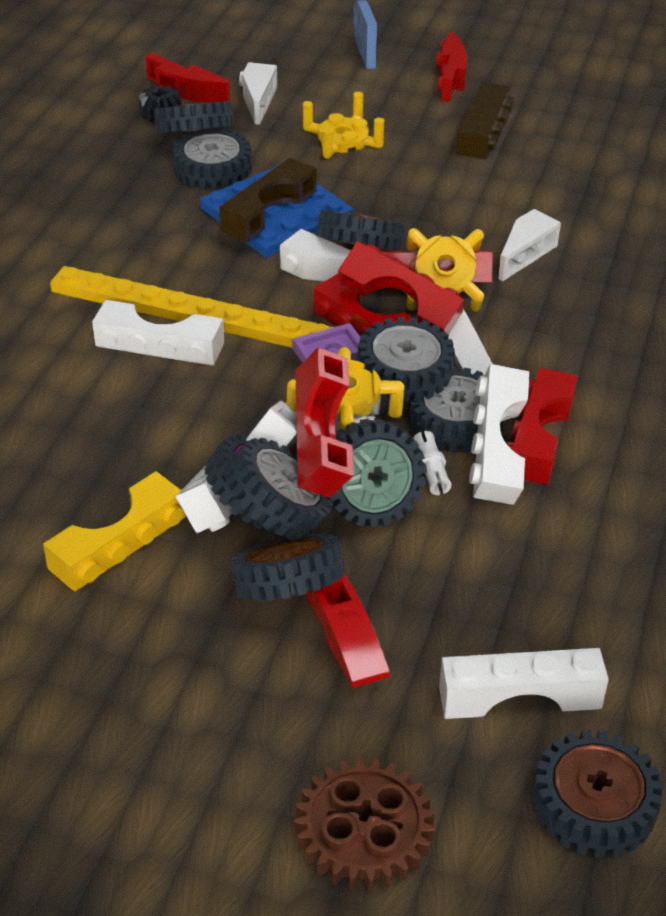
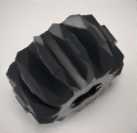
[138,85,182,123]

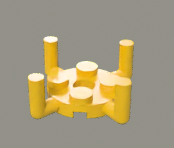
[303,92,384,159]
[406,228,484,312]
[286,347,404,430]

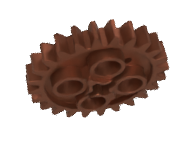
[294,757,435,891]

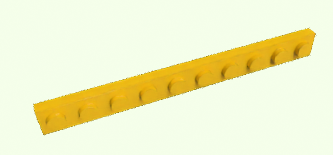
[50,266,334,348]

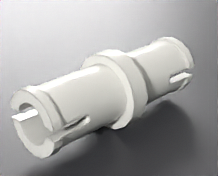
[413,431,452,495]

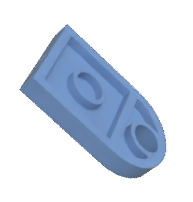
[353,0,377,69]

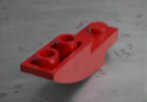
[436,32,467,102]
[145,53,231,103]
[304,574,390,688]

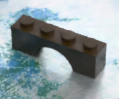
[219,157,317,242]

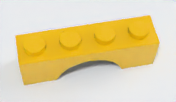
[43,471,186,592]

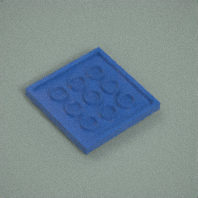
[199,164,354,258]

